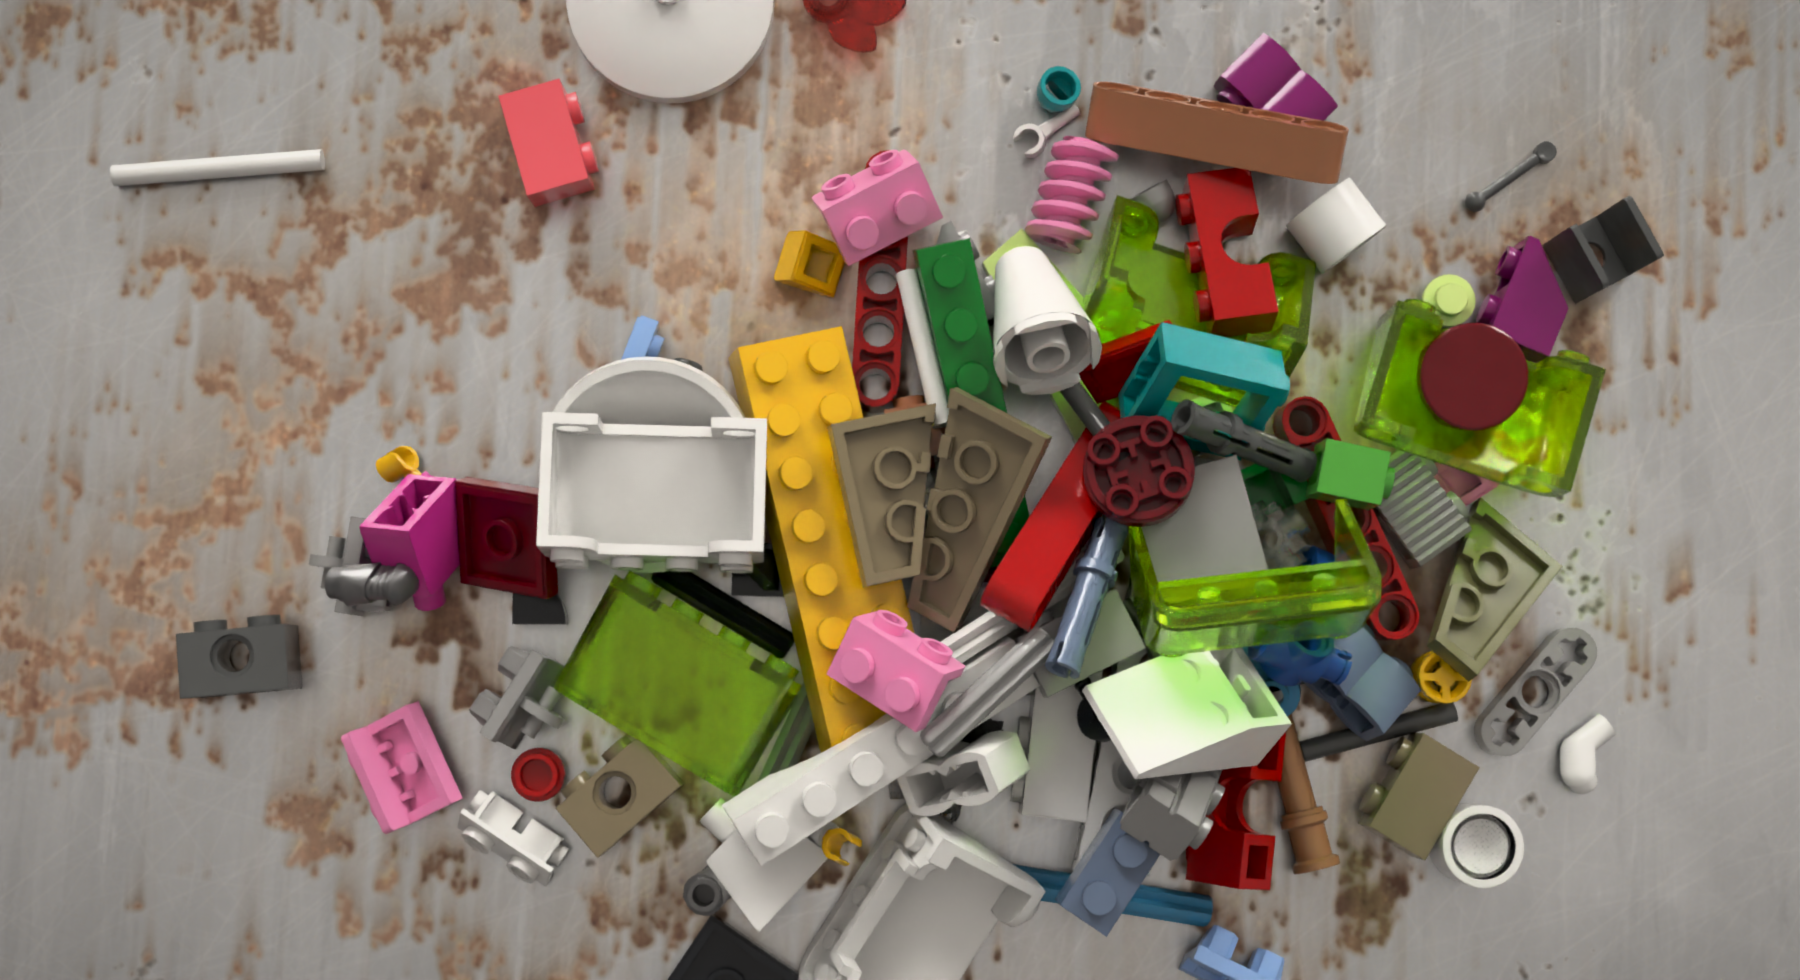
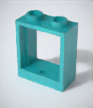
[1118,322,1290,461]

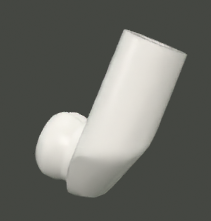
[1560,714,1616,794]

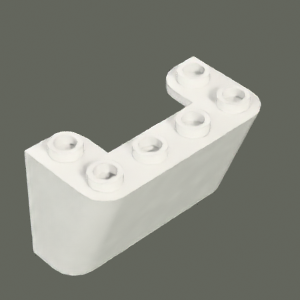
[536,412,767,573]

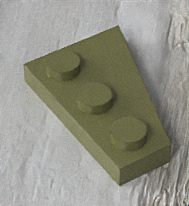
[1427,497,1563,682]

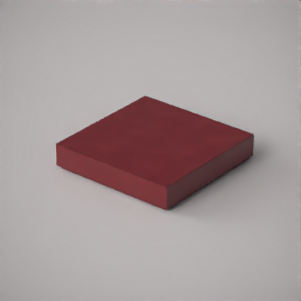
[455,477,558,599]

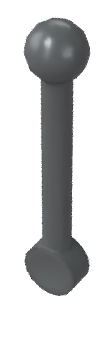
[1465,141,1557,212]

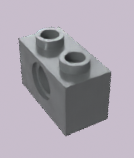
[176,615,302,699]

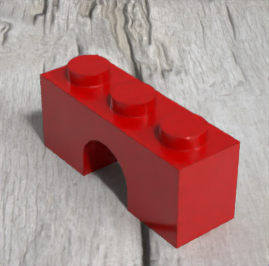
[1175,168,1279,337]
[1185,732,1286,890]

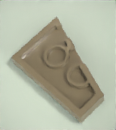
[827,403,936,588]

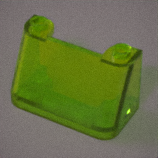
[1082,195,1316,408]

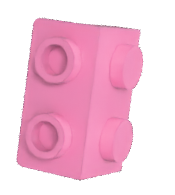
[812,150,943,266]
[826,610,965,732]
[341,701,463,834]

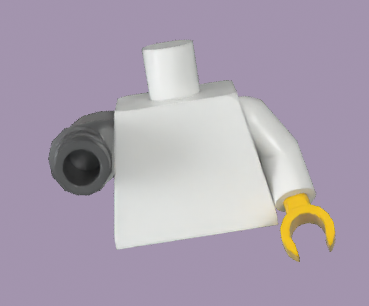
[683,798,862,932]

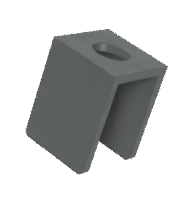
[1542,195,1664,304]

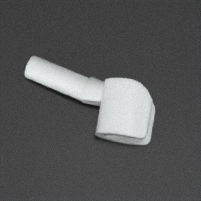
[1013,104,1080,158]

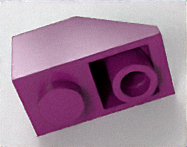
[1476,235,1569,364]

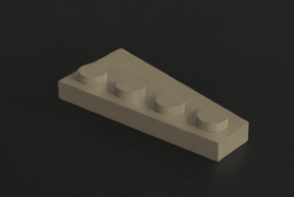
[907,387,1052,633]

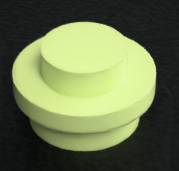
[1422,274,1476,327]

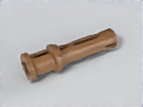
[1277,714,1340,874]

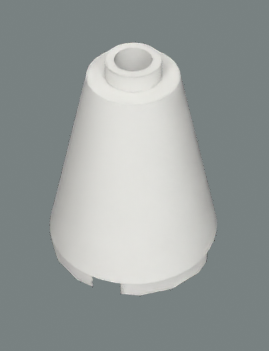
[993,246,1102,395]

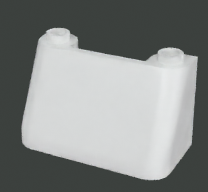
[799,803,1046,980]

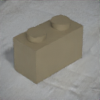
[1358,733,1480,860]

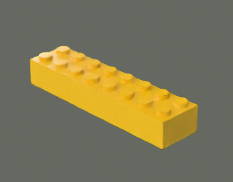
[728,326,915,753]

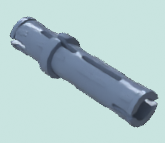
[1045,517,1129,679]

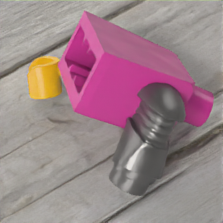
[325,446,460,611]

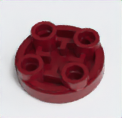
[1416,323,1529,431]
[1083,415,1195,527]

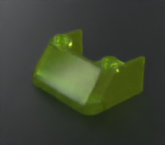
[1129,499,1382,658]

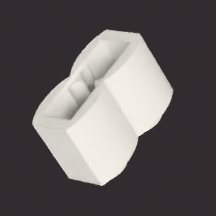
[897,730,1030,816]

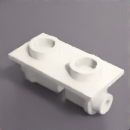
[457,790,570,887]

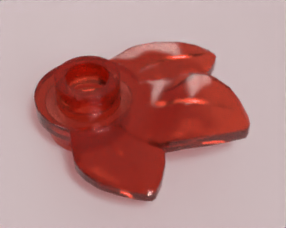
[803,0,906,53]

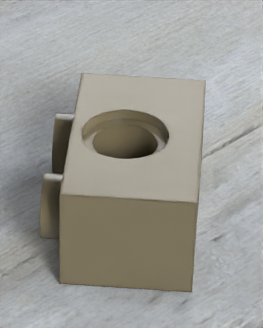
[555,735,685,858]

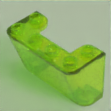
[1353,299,1606,497]
[553,570,804,797]

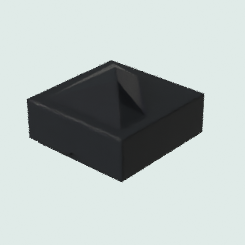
[731,543,784,597]

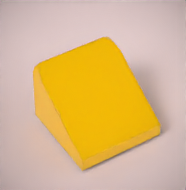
[774,230,845,298]

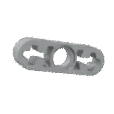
[1474,628,1597,756]

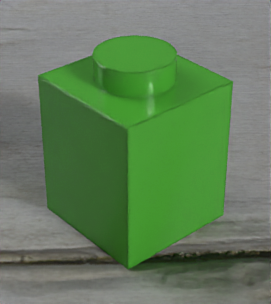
[1305,438,1395,510]

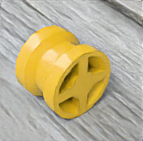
[1410,651,1472,704]

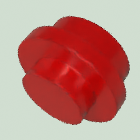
[511,748,566,802]

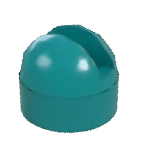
[1037,66,1081,113]

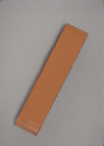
[1085,82,1349,184]

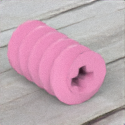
[1025,136,1119,254]

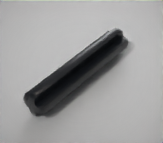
[651,571,795,658]

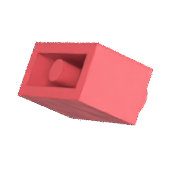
[498,78,599,207]

